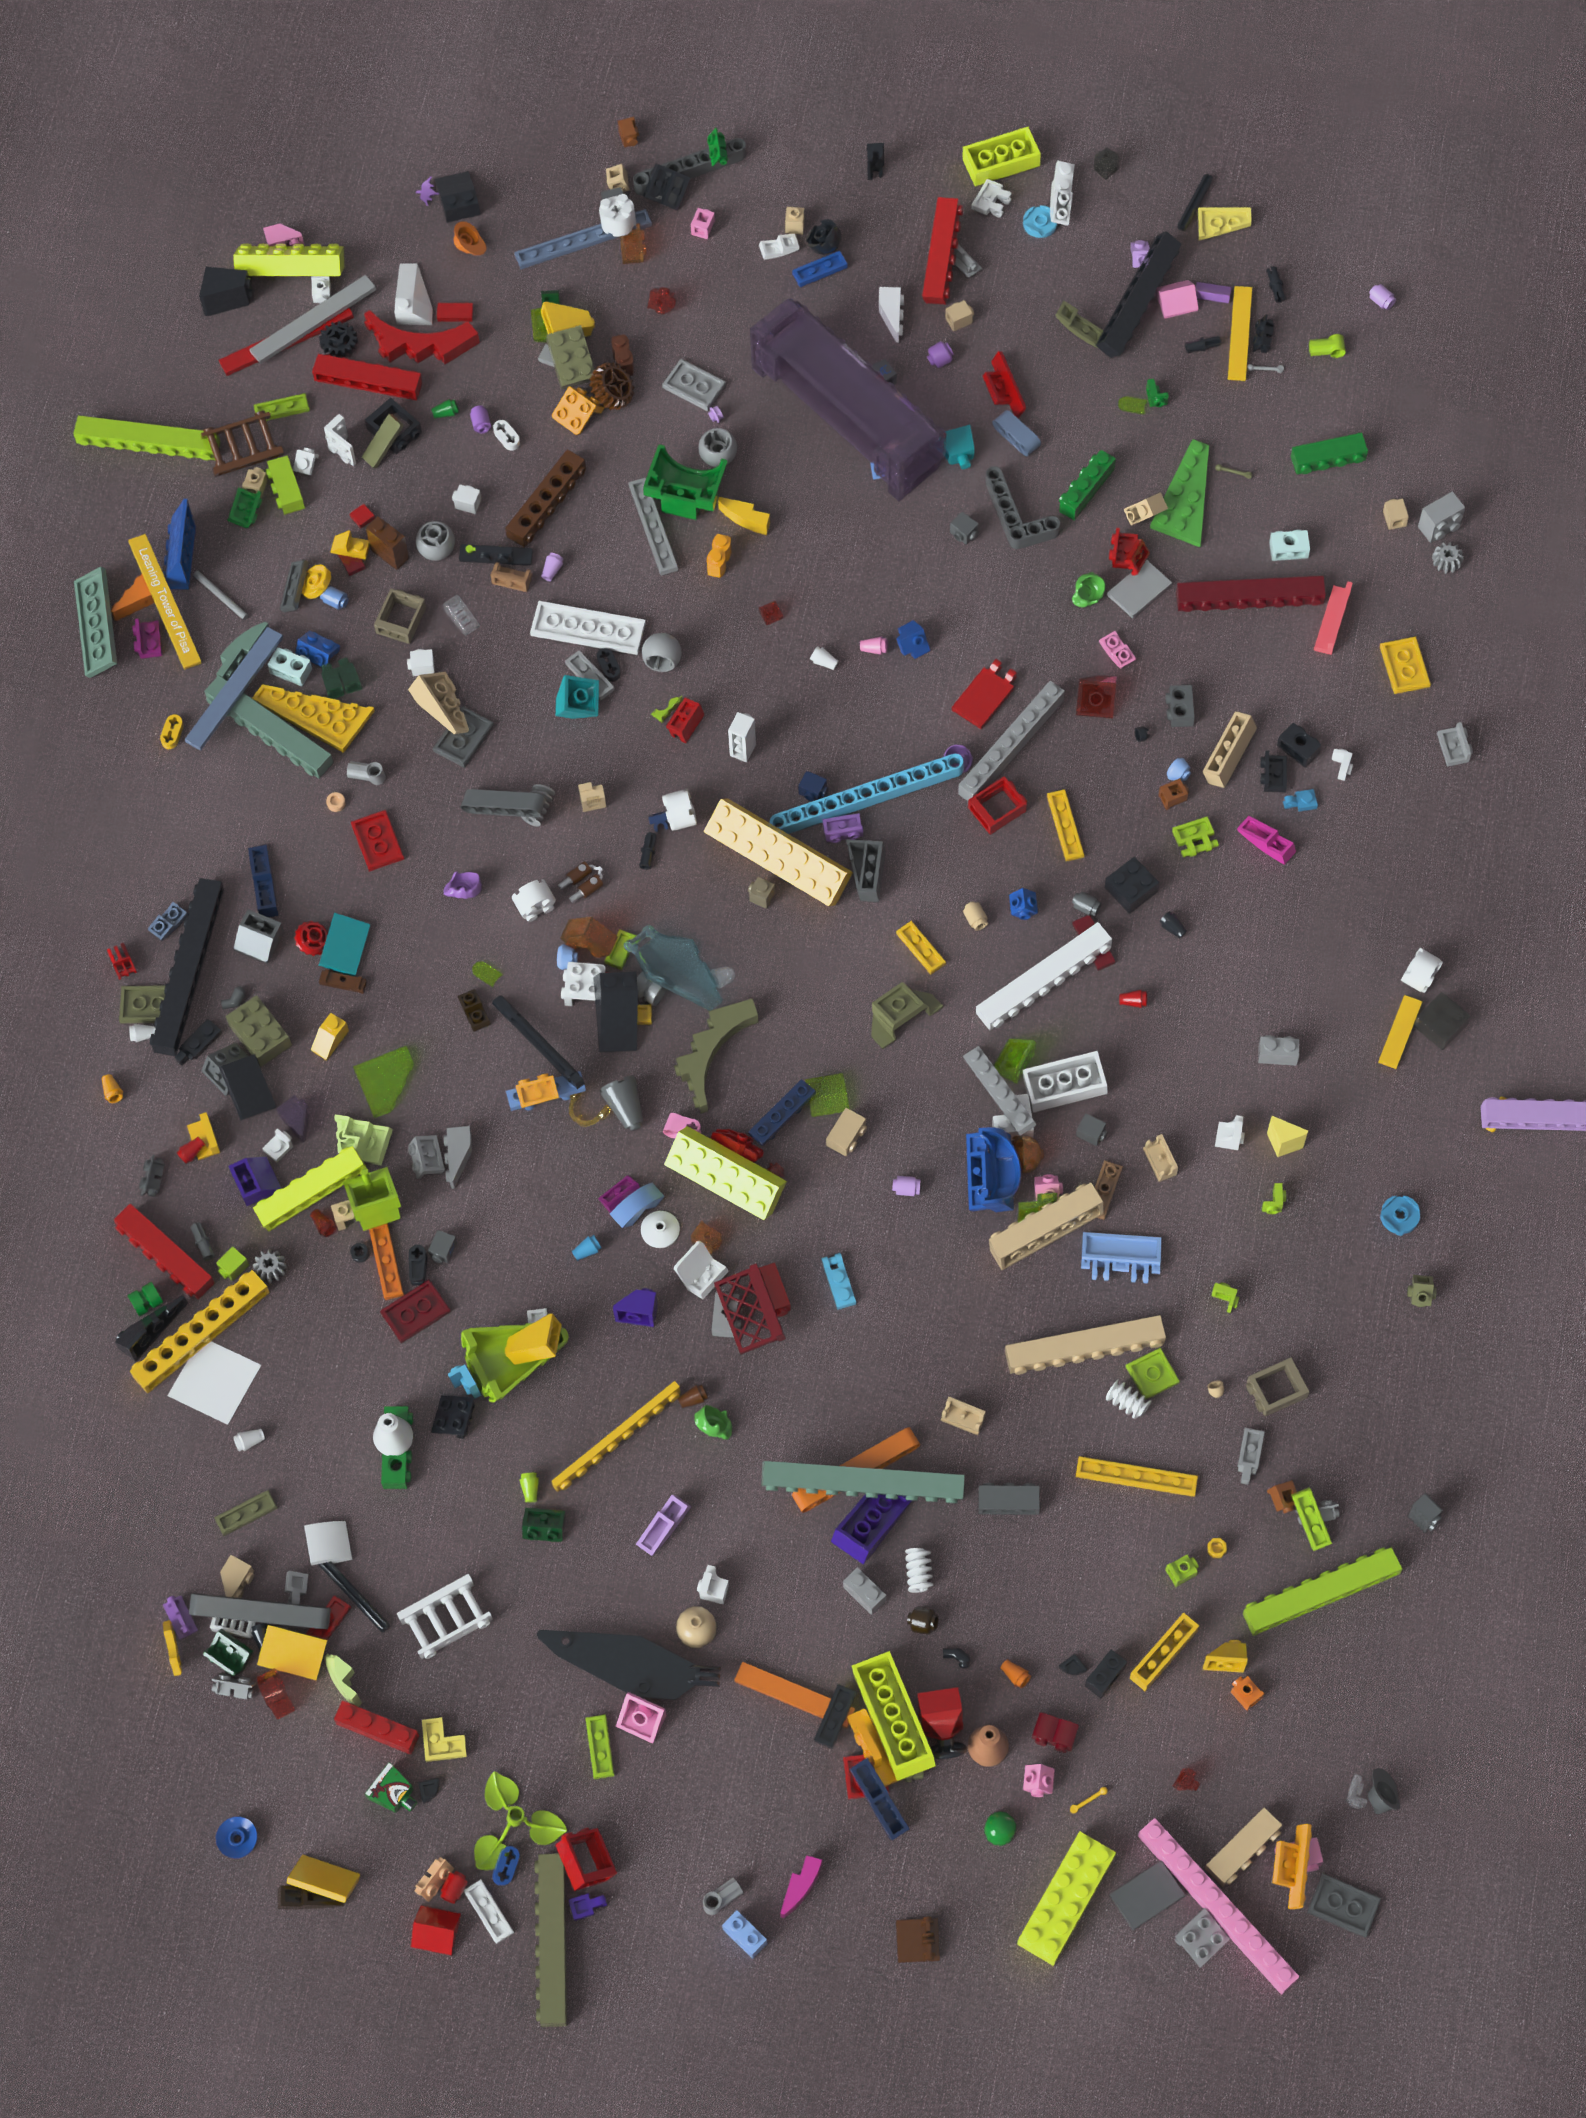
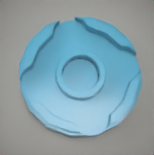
[1023,205,1058,238]

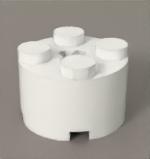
[599,194,636,236]
[662,789,697,831]
[512,879,556,922]
[1401,948,1443,993]

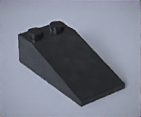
[593,972,638,1052]

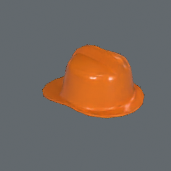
[454,221,487,255]

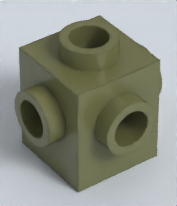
[1407,1275,1436,1307]

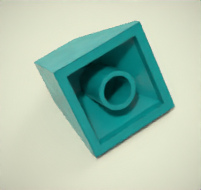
[556,675,599,719]

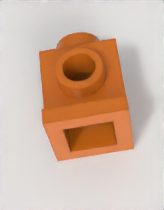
[1231,1676,1264,1711]

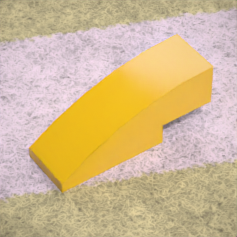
[718,497,770,535]

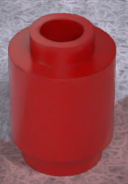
[440,1871,468,1904]

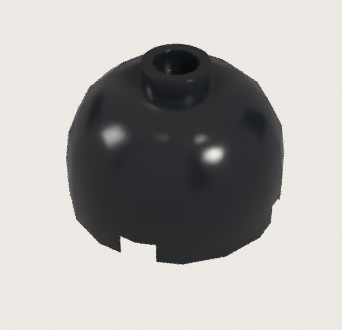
[806,219,842,255]

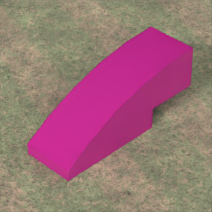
[1237,816,1296,865]
[780,1855,823,1918]

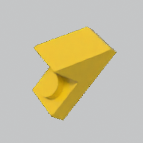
[330,530,370,560]

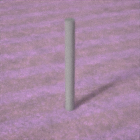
[193,571,248,620]

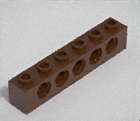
[505,449,586,547]

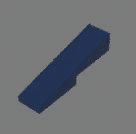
[248,845,279,918]
[849,1758,909,1840]

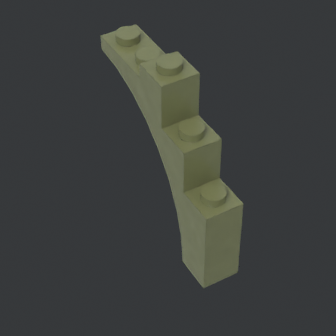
[674,999,759,1114]

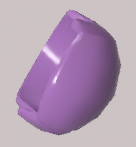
[944,744,973,774]

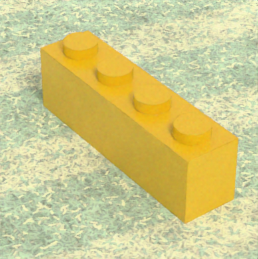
[1130,1613,1199,1692]

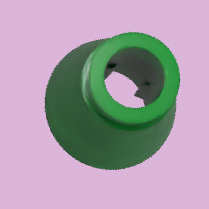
[431,399,459,419]

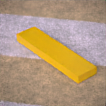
[1047,789,1084,861]
[1378,995,1422,1069]

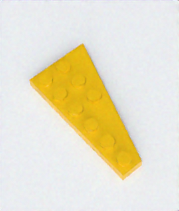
[252,684,375,753]

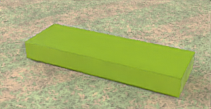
[253,393,310,423]
[1291,1487,1332,1551]
[586,1714,614,1779]

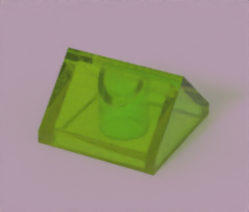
[993,1039,1036,1084]

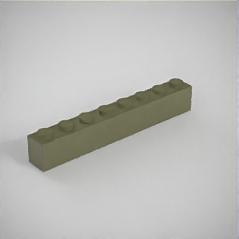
[535,1854,567,2027]

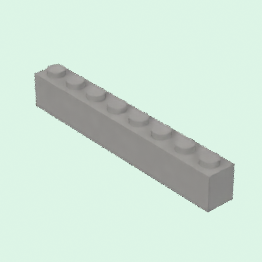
[958,681,1065,801]

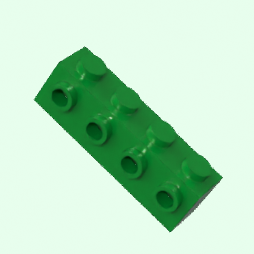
[1291,433,1368,475]
[1059,450,1116,521]

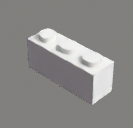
[728,712,756,762]

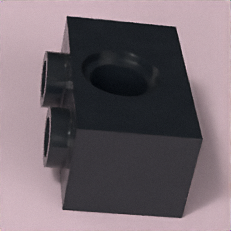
[1277,723,1321,768]
[1085,1649,1127,1699]

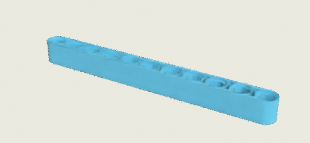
[770,754,964,834]

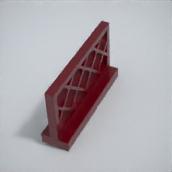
[714,1263,786,1354]

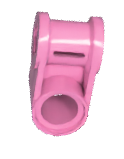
[663,1113,701,1138]

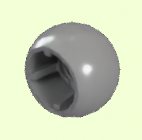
[698,428,737,467]
[416,521,455,561]
[642,633,682,672]

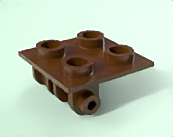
[896,1917,940,1963]

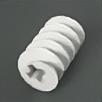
[1106,1379,1152,1419]
[905,1548,933,1593]

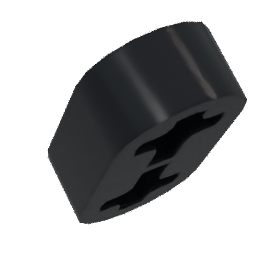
[596,648,621,682]

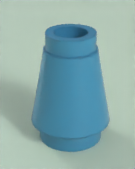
[572,1235,602,1261]

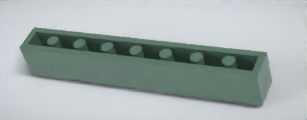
[204,675,333,778]

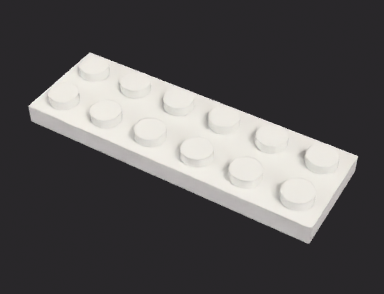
[530,601,646,655]

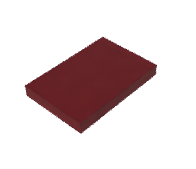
[380,1279,451,1344]

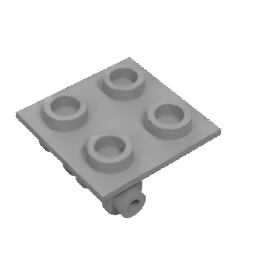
[1174,1908,1230,1968]

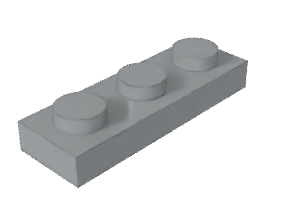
[565,651,615,701]

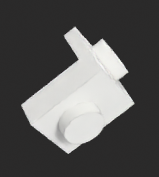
[293,447,319,475]
[1332,749,1353,781]

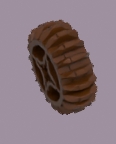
[589,362,635,410]

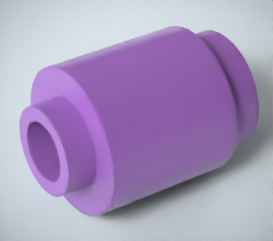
[470,406,491,433]

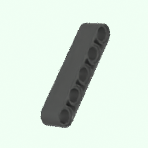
[460,789,546,818]

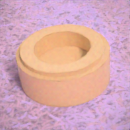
[326,792,346,812]

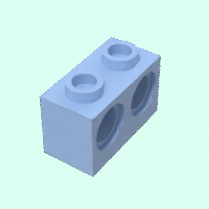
[722,1910,767,1959]

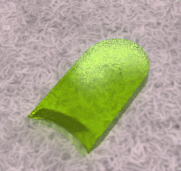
[1118,396,1148,414]
[472,961,503,987]

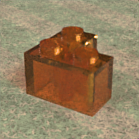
[560,917,618,958]

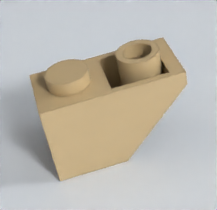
[1124,492,1168,525]
[220,1555,254,1598]

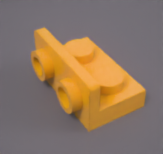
[515,1073,559,1108]

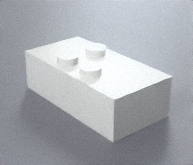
[1023,1051,1108,1113]

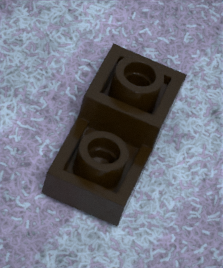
[457,989,491,1032]

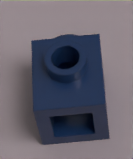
[798,771,828,801]

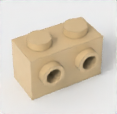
[826,1108,867,1156]

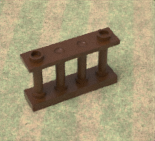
[201,411,284,477]

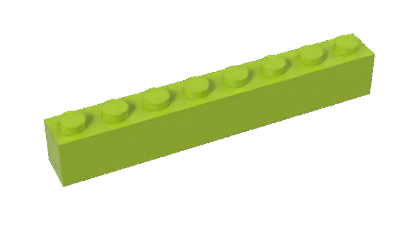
[73,416,220,460]
[1243,1547,1402,1636]

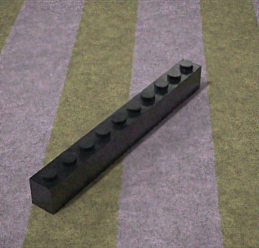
[150,878,224,1056]

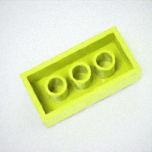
[963,127,1041,186]

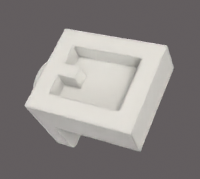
[262,1129,293,1163]

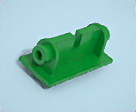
[707,128,728,167]

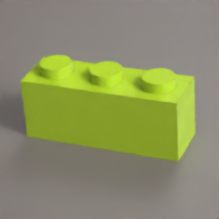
[265,455,305,515]

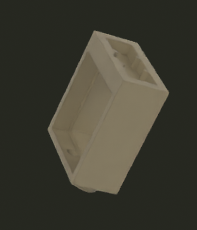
[374,589,426,644]
[1246,1358,1309,1417]

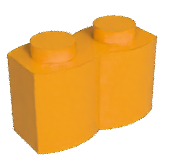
[707,534,731,578]

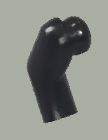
[943,1648,971,1668]

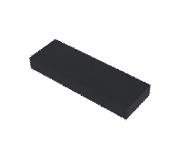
[814,1684,857,1749]

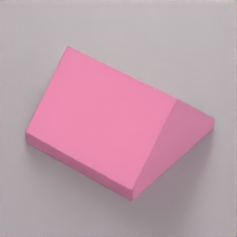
[1155,280,1198,319]
[616,1692,667,1743]

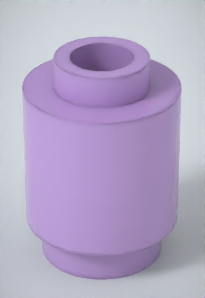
[1370,284,1396,310]
[892,1176,921,1196]

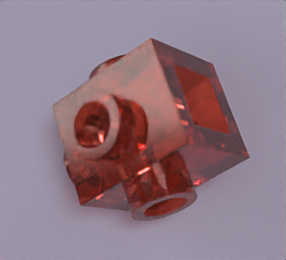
[647,287,676,314]

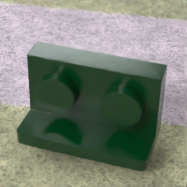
[522,1508,565,1542]

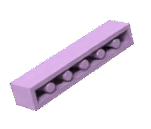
[1481,1097,1586,1131]

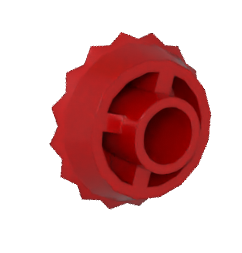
[294,921,328,956]

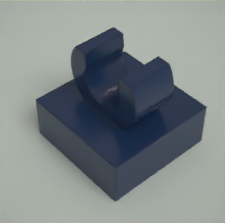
[648,810,668,832]

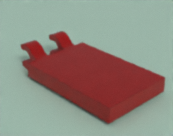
[952,659,1017,730]

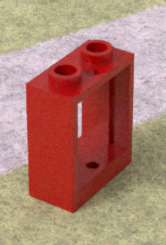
[968,776,1027,835]
[555,1828,617,1891]

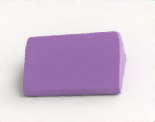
[1195,282,1232,303]

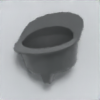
[1368,1768,1401,1815]

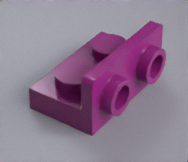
[132,618,162,659]

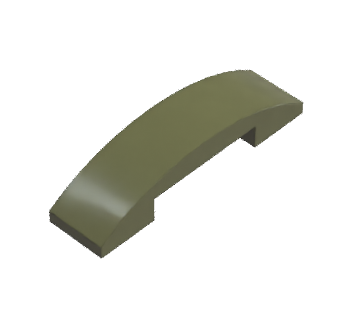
[1055,301,1103,348]

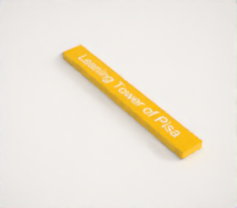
[128,534,201,670]

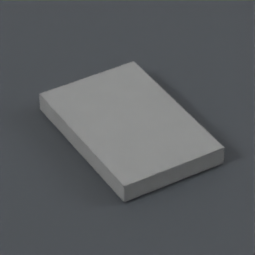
[662,359,726,411]
[1107,560,1172,619]

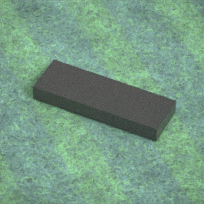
[280,559,309,613]

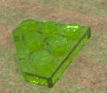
[353,1046,414,1118]

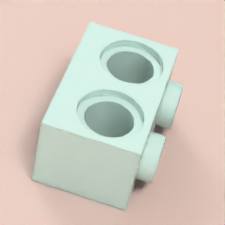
[267,647,312,686]

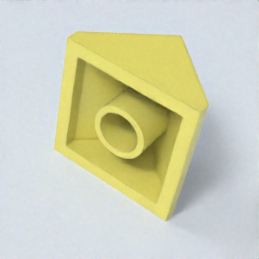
[1267,1116,1308,1157]

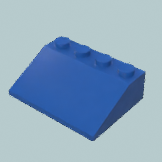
[163,499,196,590]

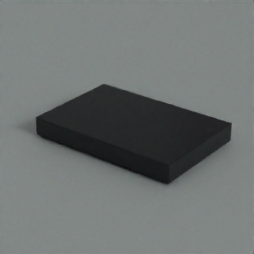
[219,1054,276,1121]

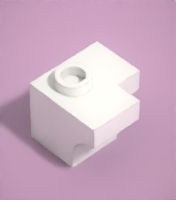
[1215,1115,1245,1150]
[697,1565,729,1605]

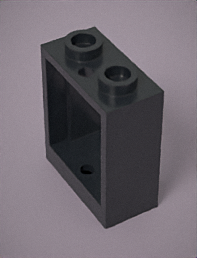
[365,397,422,454]

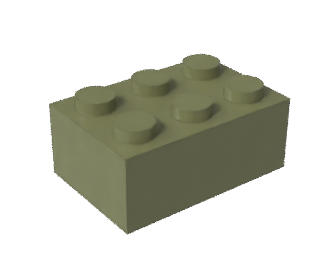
[546,325,594,390]
[225,995,292,1067]

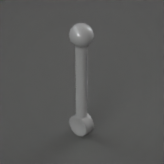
[1247,364,1284,373]

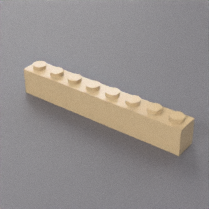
[1005,1315,1166,1375]

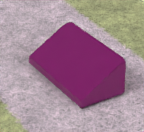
[598,1175,640,1213]

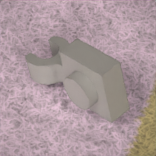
[284,1571,308,1604]

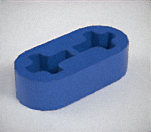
[492,1846,519,1886]

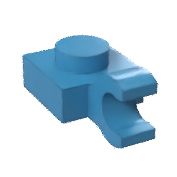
[1283,789,1318,812]

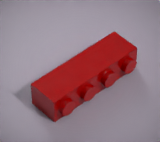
[334,1700,420,1755]

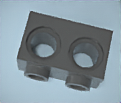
[1165,685,1194,727]

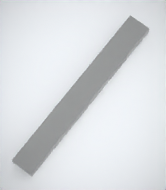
[250,275,376,364]

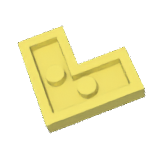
[422,1717,467,1762]

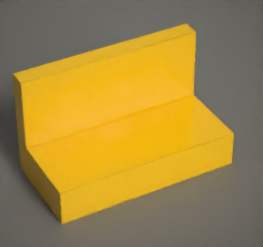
[187,1112,220,1160]

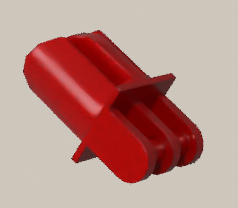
[107,943,137,980]

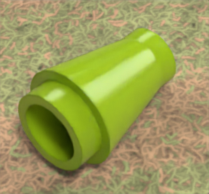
[519,1473,539,1503]

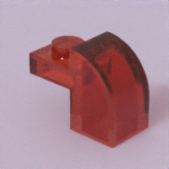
[257,1668,295,1720]

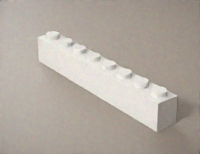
[976,922,1112,1030]

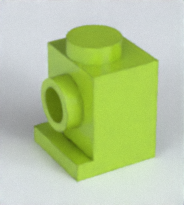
[1165,1555,1199,1587]

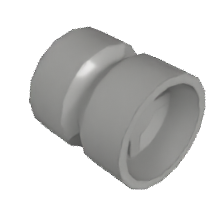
[637,971,667,1006]

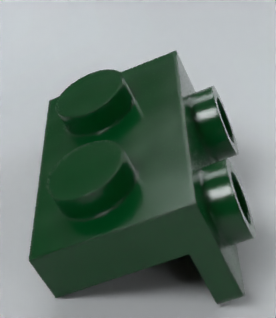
[203,1628,253,1676]

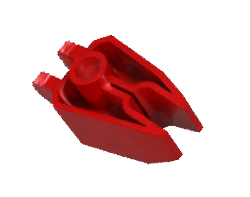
[710,1129,764,1162]

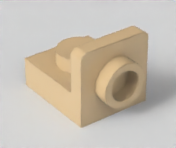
[331,1200,355,1231]

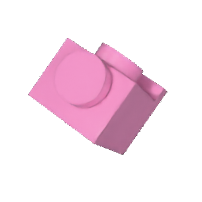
[691,208,715,239]

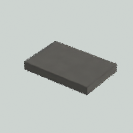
[433,706,494,768]
[1109,1860,1185,1931]
[1307,1873,1381,1938]

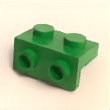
[227,487,262,529]

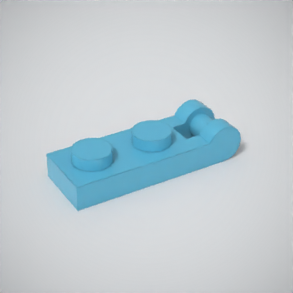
[821,1253,856,1310]

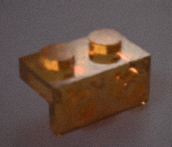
[620,223,647,264]

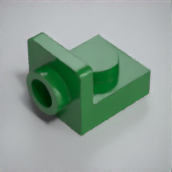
[1146,379,1169,407]

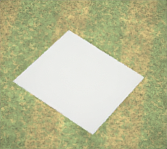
[168,1341,261,1425]

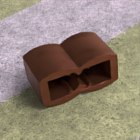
[611,334,634,376]

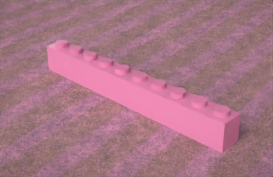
[1138,1818,1299,1995]

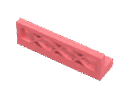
[1314,581,1353,655]

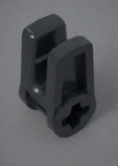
[408,1245,428,1286]

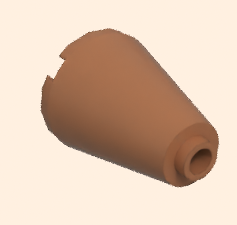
[968,1725,1009,1767]

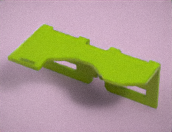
[651,695,683,723]

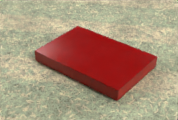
[351,810,404,872]

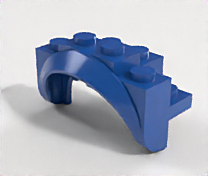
[966,1127,1021,1212]

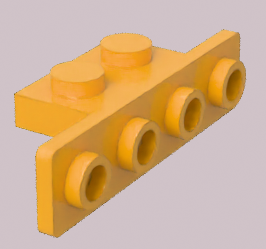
[847,1709,900,1787]
[1273,1824,1312,1910]

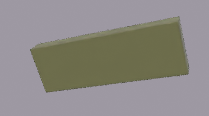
[362,414,404,468]
[214,1490,278,1536]

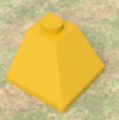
[1203,1640,1247,1673]

